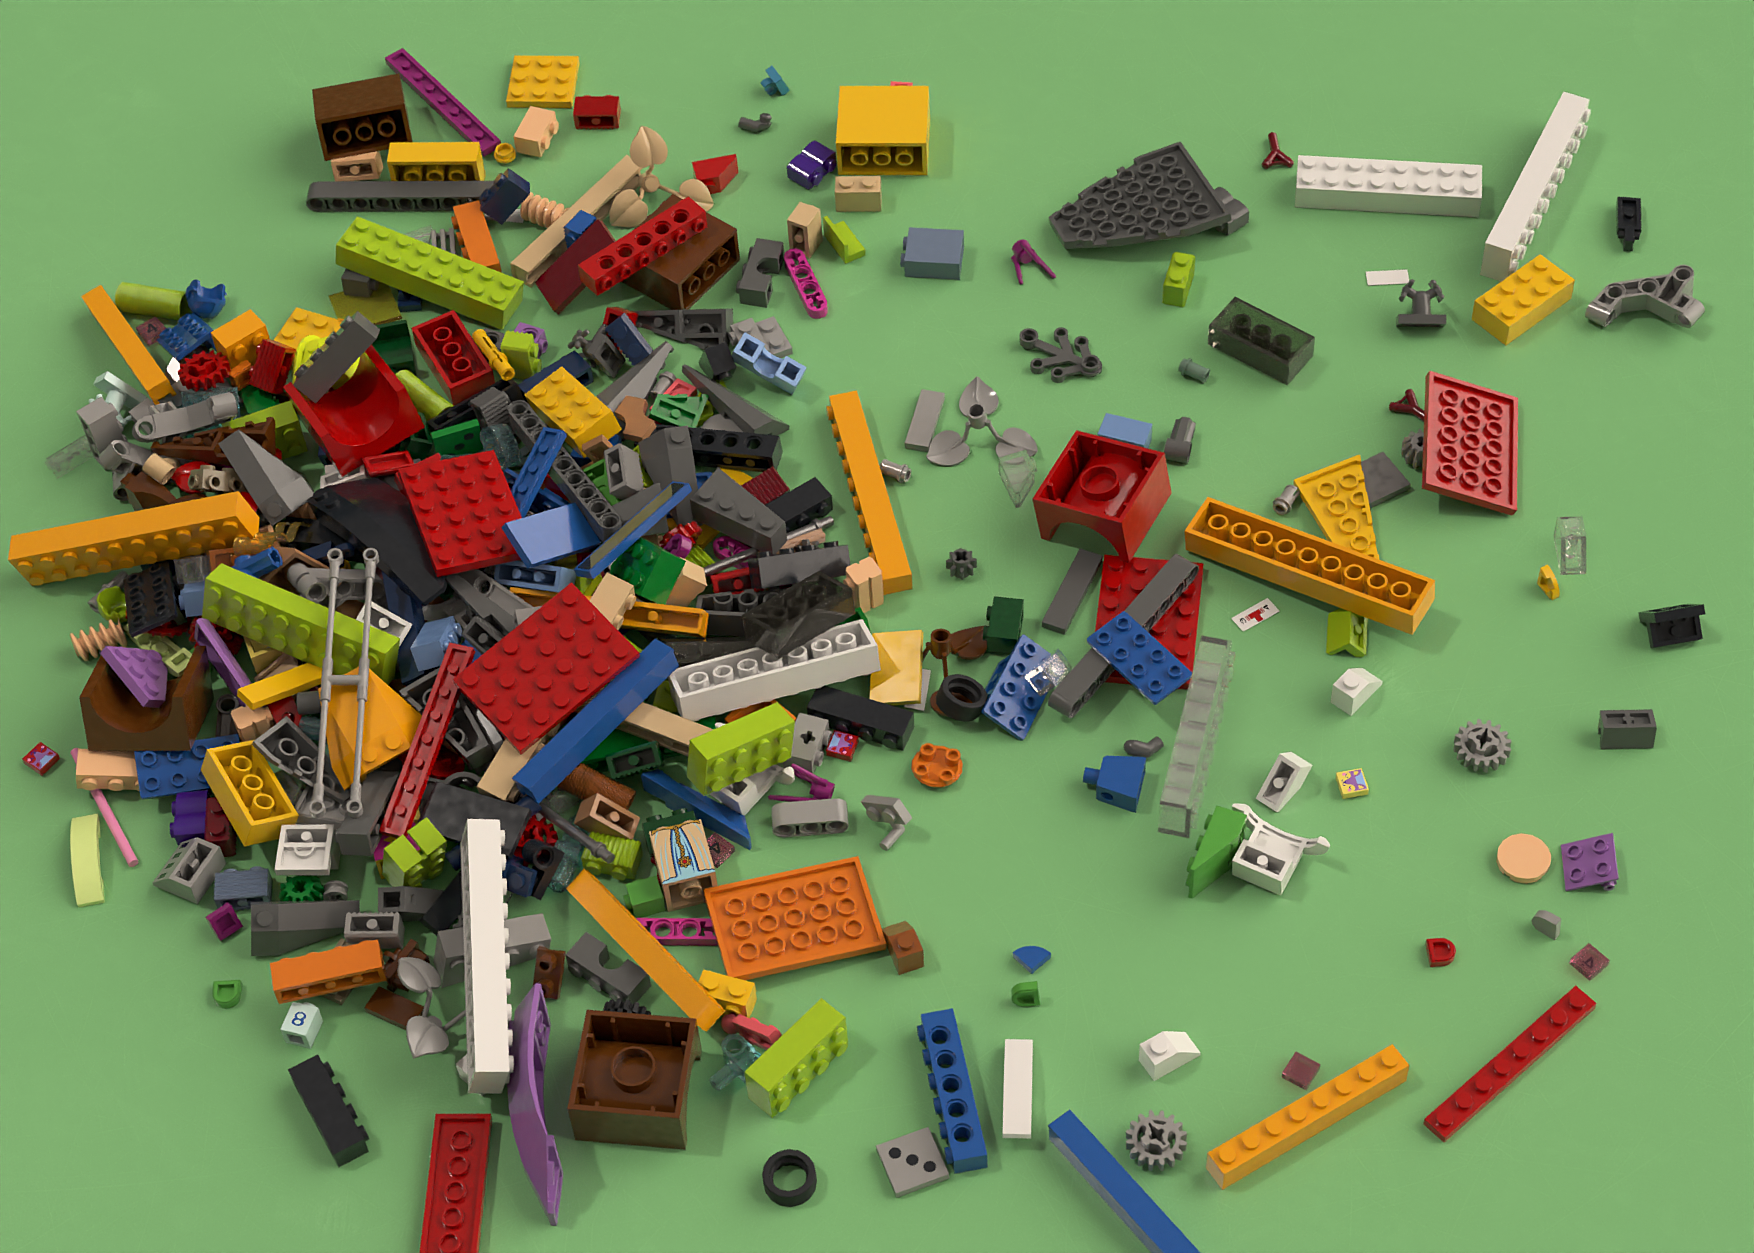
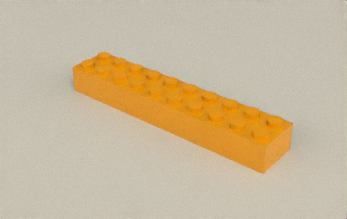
[8,491,260,586]
[1184,497,1435,635]

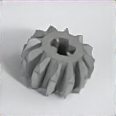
[1401,429,1424,469]

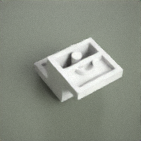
[275,822,341,875]

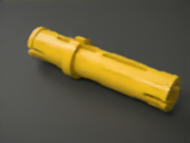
[472,329,515,381]

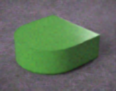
[212,980,242,1009]
[1011,981,1040,1007]

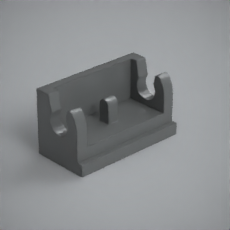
[1598,709,1657,749]

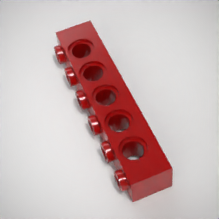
[578,196,707,296]

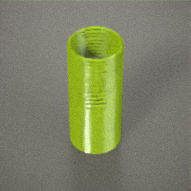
[115,282,190,320]
[395,370,453,421]

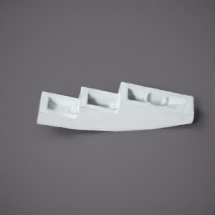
[1003,1039,1033,1139]

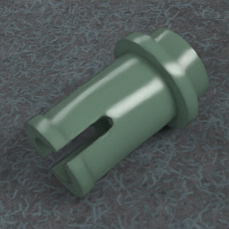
[1178,358,1210,383]

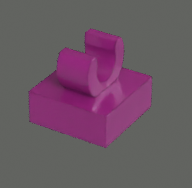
[205,902,243,941]

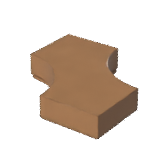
[615,395,656,442]

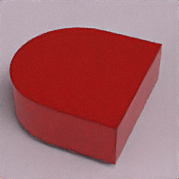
[1425,938,1456,967]

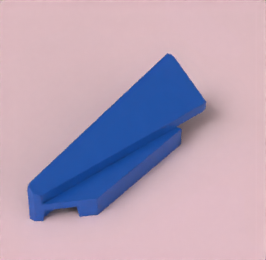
[641,769,752,850]

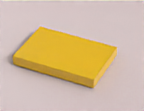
[869,630,923,706]

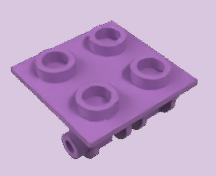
[1561,833,1619,892]

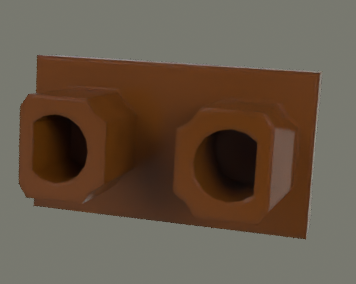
[383,939,430,992]
[533,946,566,1000]

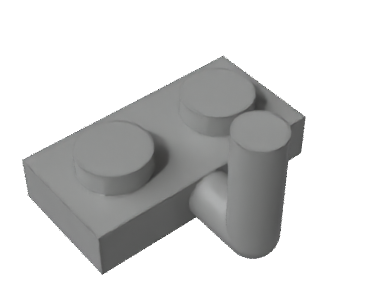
[861,795,912,851]

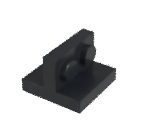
[1638,604,1705,648]

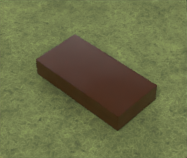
[364,986,424,1030]

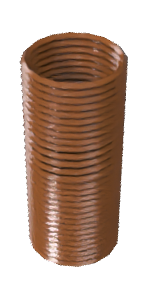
[556,763,636,810]

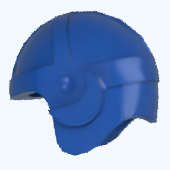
[186,280,227,319]

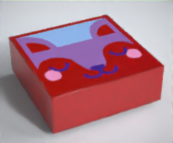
[826,730,859,762]
[22,742,60,776]

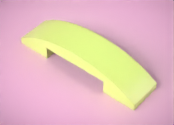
[123,624,192,677]
[70,814,105,908]

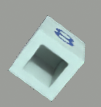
[280,1002,323,1049]

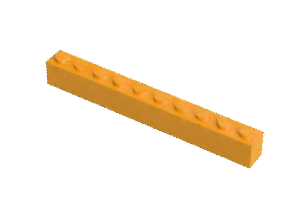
[826,390,912,595]

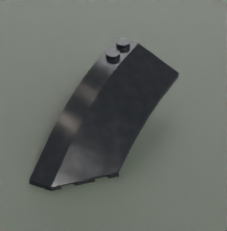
[306,477,451,606]

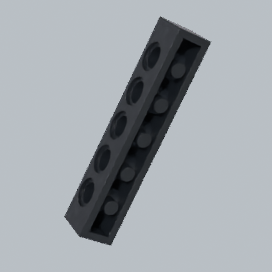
[634,424,783,472]

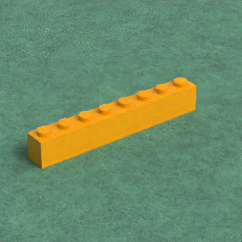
[1206,1044,1409,1190]

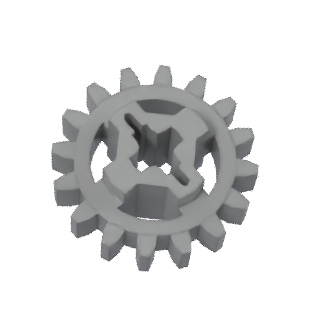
[1453,719,1512,773]
[1126,1110,1187,1171]

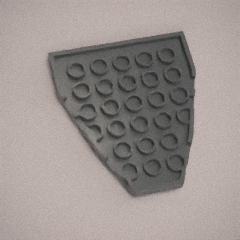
[1049,141,1232,249]

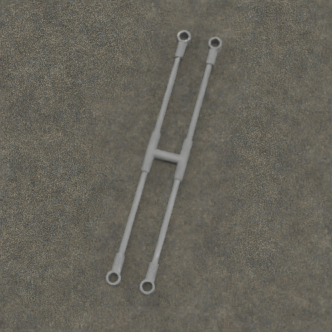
[309,548,379,818]

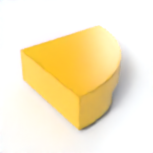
[1537,564,1560,600]

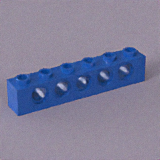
[917,1008,988,1174]

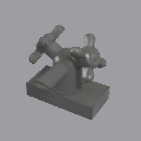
[1396,279,1446,327]
[568,324,626,379]

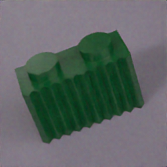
[605,741,665,780]

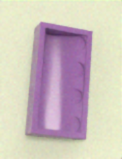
[194,618,266,708]

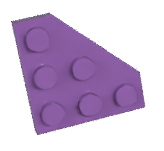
[100,646,168,708]

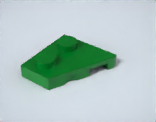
[648,394,709,428]

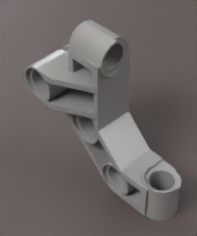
[1585,265,1705,328]
[132,392,238,444]
[99,440,194,501]
[287,563,389,611]

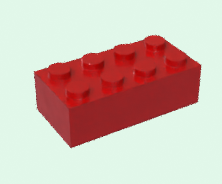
[412,310,495,406]

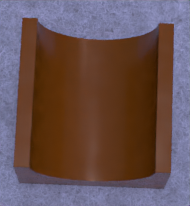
[79,646,214,751]
[567,1010,702,1150]

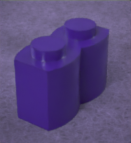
[787,140,837,190]
[170,790,211,846]

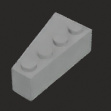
[434,913,551,988]

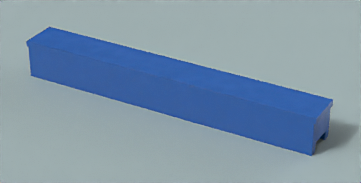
[512,639,679,804]
[1048,1109,1200,1253]

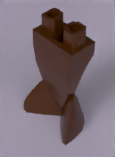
[120,471,207,511]

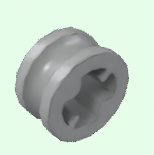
[323,880,348,901]

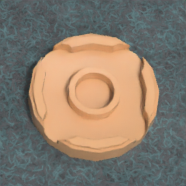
[1496,833,1551,884]

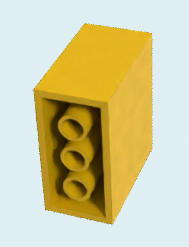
[836,86,930,175]

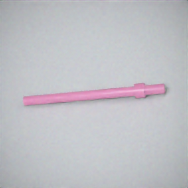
[70,748,138,867]

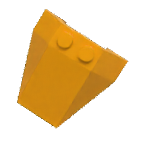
[318,667,422,791]

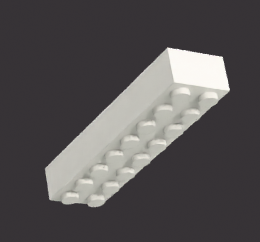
[1295,155,1482,217]
[668,619,881,722]

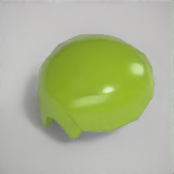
[96,586,128,623]

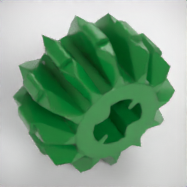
[279,875,325,901]

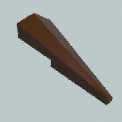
[150,417,276,466]

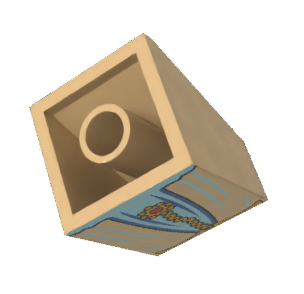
[649,819,718,912]

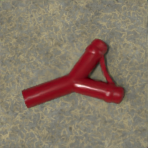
[1262,132,1294,169]
[1389,389,1424,422]

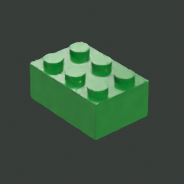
[609,537,686,604]

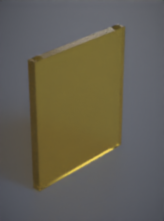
[328,282,402,325]

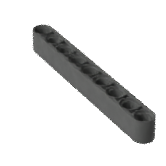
[306,181,494,212]
[507,400,622,543]
[1048,554,1199,719]

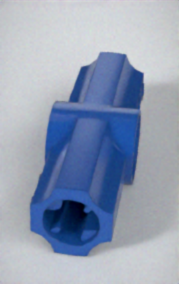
[232,547,283,578]

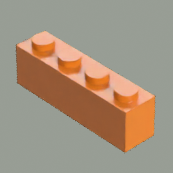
[451,200,502,273]
[270,939,387,1004]

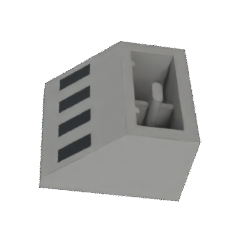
[153,837,226,904]

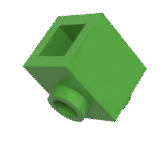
[623,876,666,918]

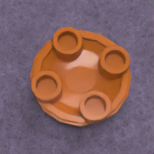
[911,743,963,787]

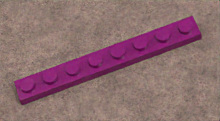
[385,48,501,157]

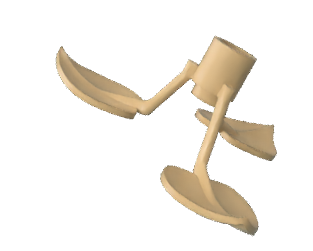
[609,126,714,227]

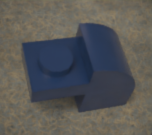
[502,855,537,898]

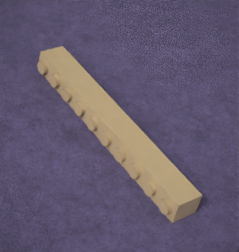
[477,573,636,803]

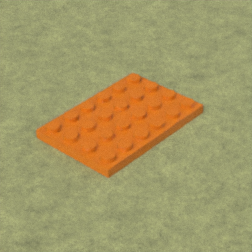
[703,856,886,980]

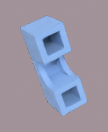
[732,332,807,395]

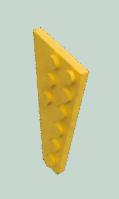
[1294,454,1380,560]

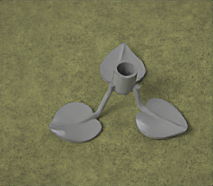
[926,376,1038,466]
[397,957,512,1058]

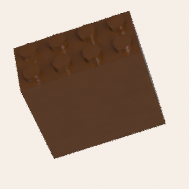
[312,73,413,161]
[621,194,740,310]

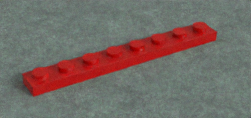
[379,642,476,838]
[1423,986,1597,1143]

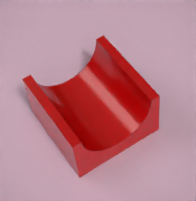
[283,345,425,477]
[1032,430,1172,563]

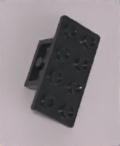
[123,560,187,638]

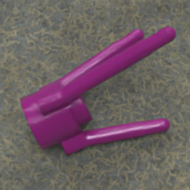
[1011,239,1056,285]
[768,763,835,802]

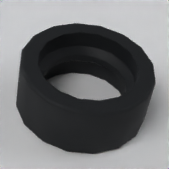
[935,674,987,722]
[762,1149,817,1207]

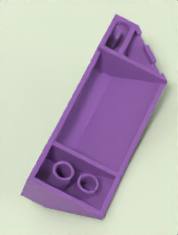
[507,984,564,1226]

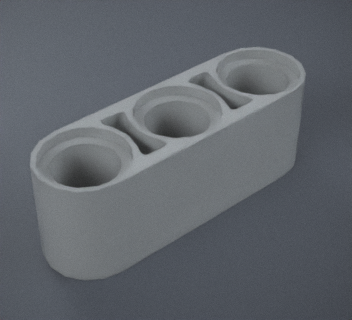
[771,799,849,837]

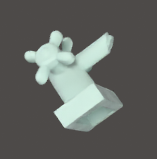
[88,371,147,427]

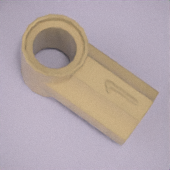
[142,453,181,485]

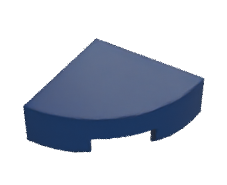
[1013,946,1051,974]

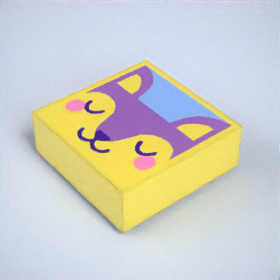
[1336,768,1369,799]

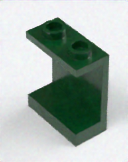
[371,320,417,376]

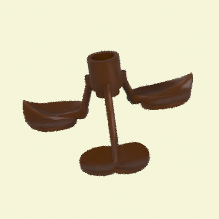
[922,625,987,717]

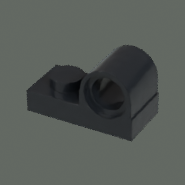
[522,839,565,900]

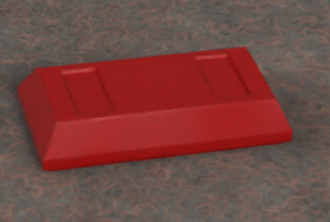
[362,451,415,478]

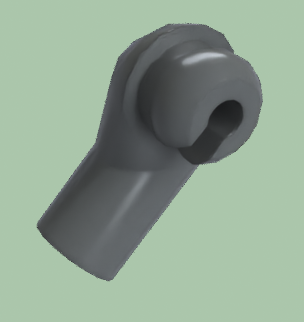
[738,113,772,132]
[1124,736,1164,759]

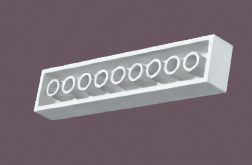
[1480,92,1591,281]
[460,819,514,1093]

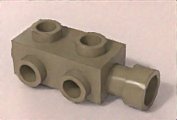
[188,465,249,494]

